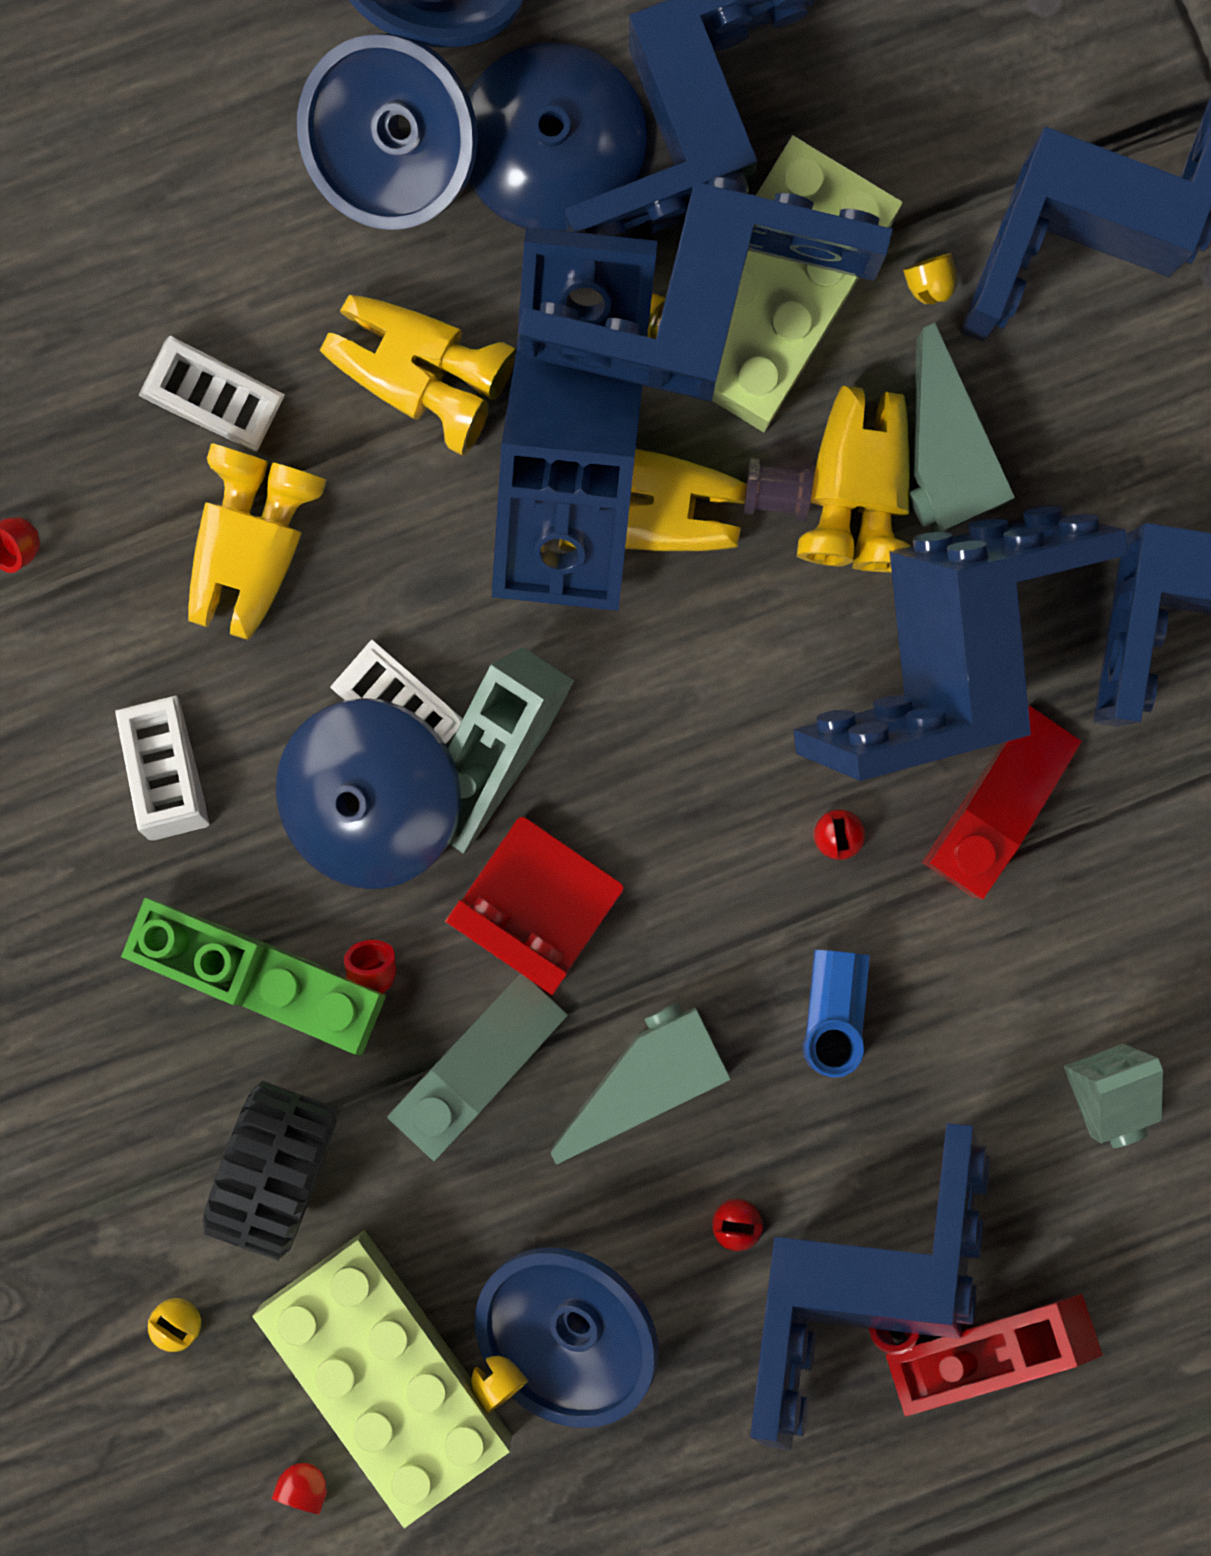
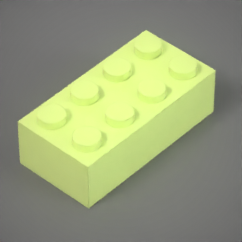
[712,135,903,433]
[252,1230,512,1528]

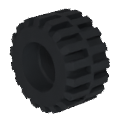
[203,1081,337,1261]

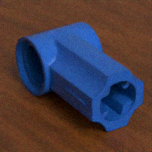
[802,950,870,1078]

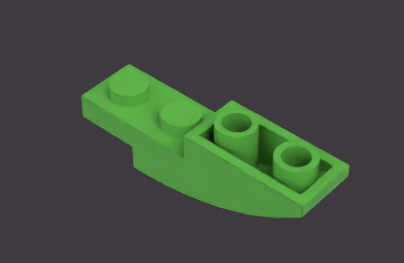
[121,898,386,1055]

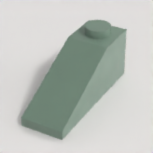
[909,323,1015,532]
[448,647,574,854]
[387,973,568,1161]
[551,1002,730,1165]
[1064,1043,1163,1148]

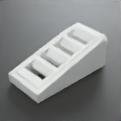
[139,336,285,452]
[330,640,463,747]
[115,695,209,840]

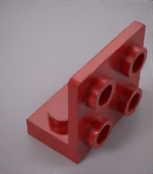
[445,817,623,995]

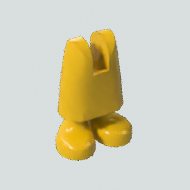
[320,295,517,456]
[797,386,911,573]
[188,443,327,640]
[559,448,747,552]

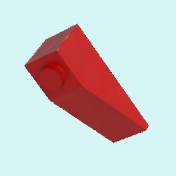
[921,706,1082,900]
[885,1293,1103,1417]

